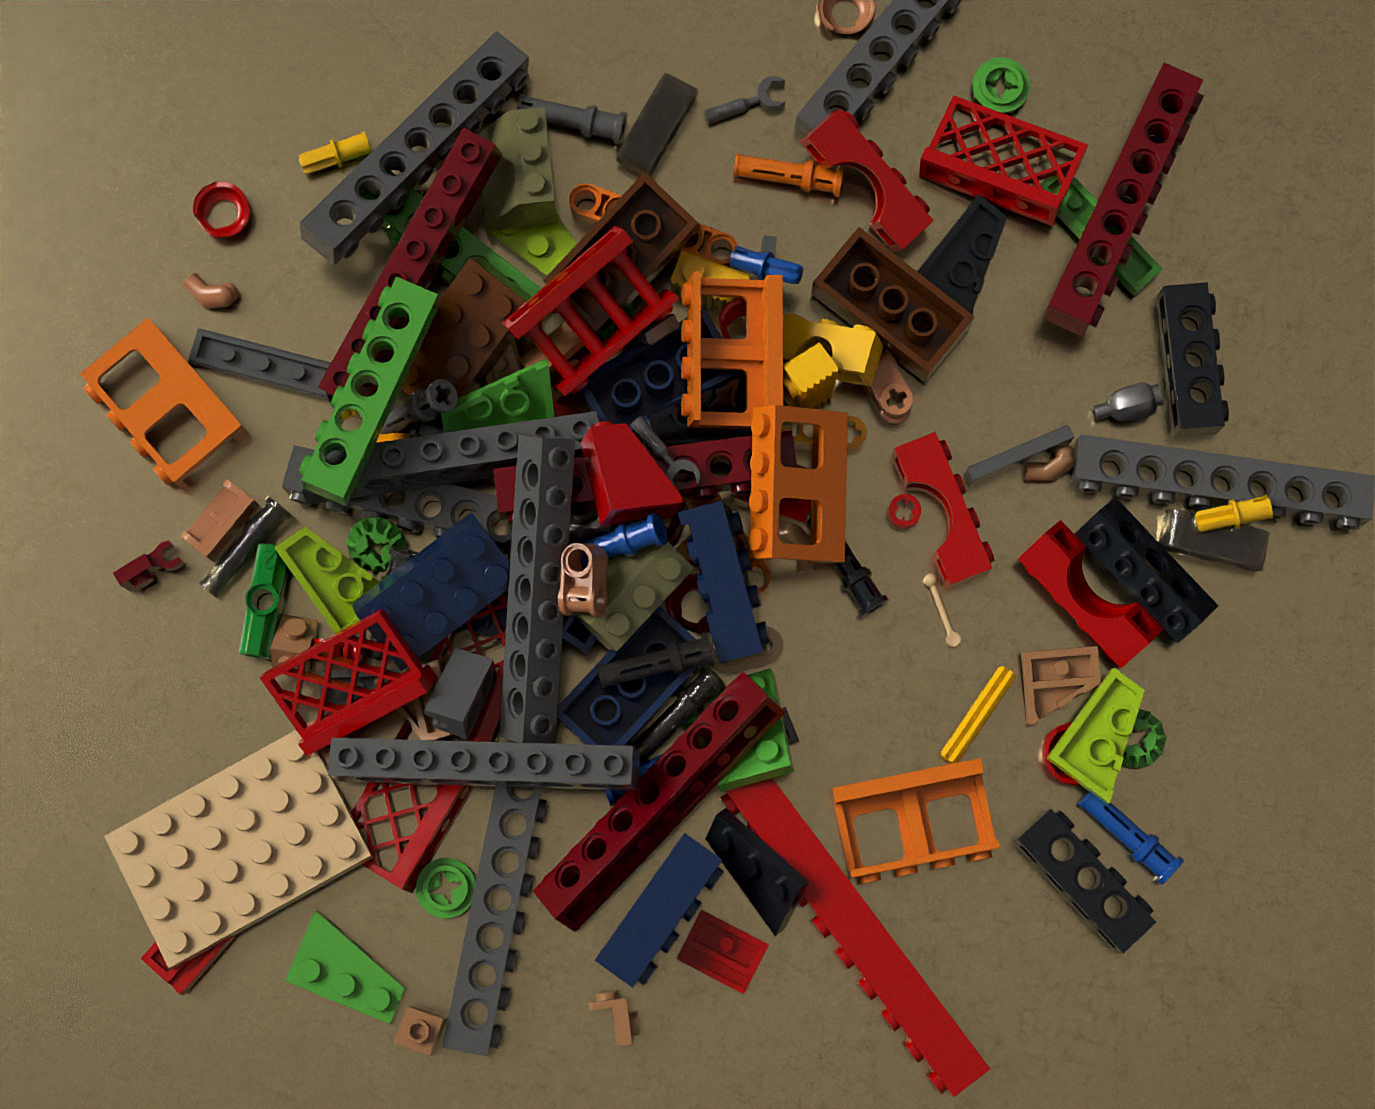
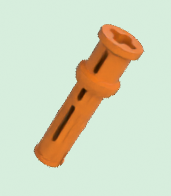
[733,153,845,197]

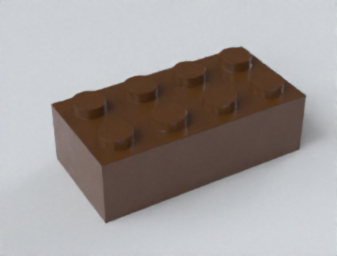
[542,172,702,335]
[811,227,975,383]
[401,258,531,421]

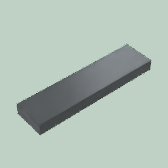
[188,328,331,401]

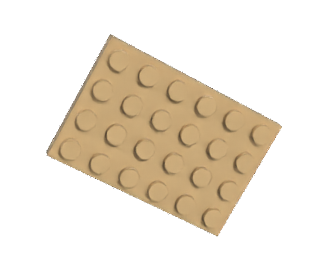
[104,730,374,969]

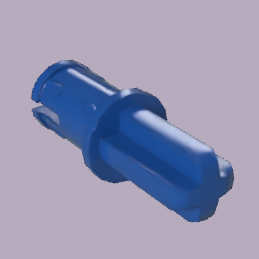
[730,246,803,284]

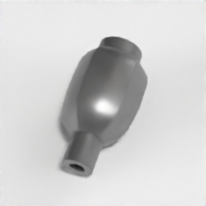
[1094,382,1163,422]

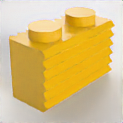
[671,251,751,312]
[783,343,838,409]

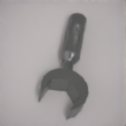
[704,76,785,124]
[630,416,700,487]

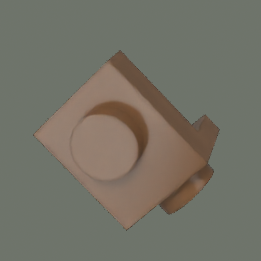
[270,614,319,672]
[589,991,640,1047]

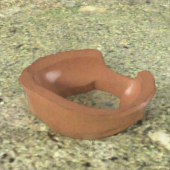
[816,0,876,34]

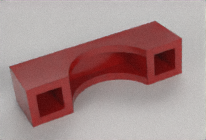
[799,109,934,252]
[892,432,995,590]
[1018,520,1164,668]

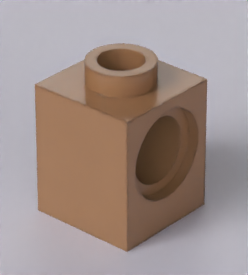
[394,1005,448,1056]

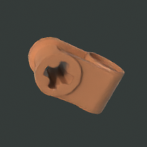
[861,350,913,424]
[558,543,608,618]

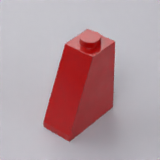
[581,421,683,526]

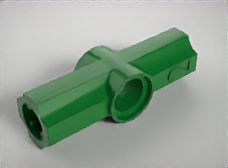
[239,544,288,659]

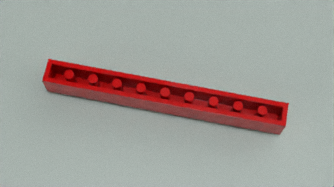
[720,778,990,1097]

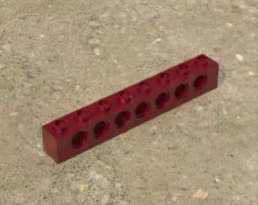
[1043,63,1204,337]
[318,127,503,397]
[493,430,797,524]
[533,671,786,932]

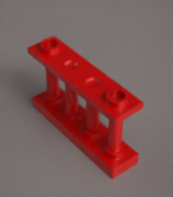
[502,226,679,396]

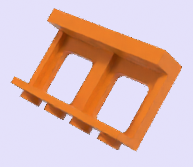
[681,272,783,429]
[80,317,249,489]
[748,405,848,563]
[831,758,1001,884]

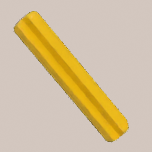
[941,666,1016,764]

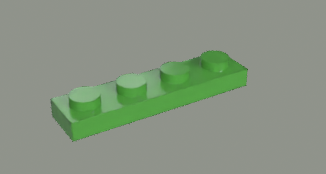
[1040,171,1163,296]

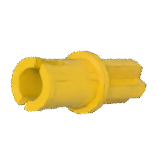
[299,131,372,174]
[1195,495,1273,532]

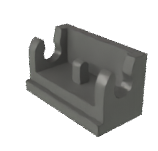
[424,647,497,740]

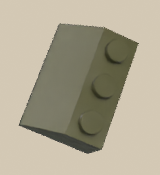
[477,107,558,231]
[569,522,694,651]

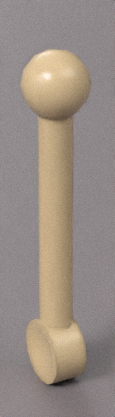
[924,573,961,647]

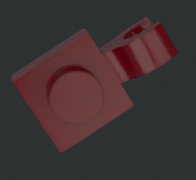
[113,541,184,591]

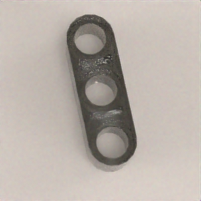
[616,72,699,177]
[1158,509,1271,571]

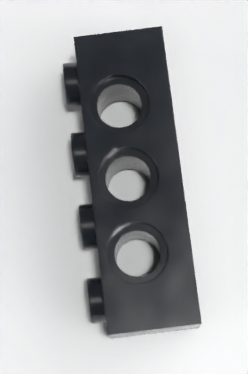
[1157,282,1229,437]
[1075,497,1219,643]
[1013,809,1157,954]

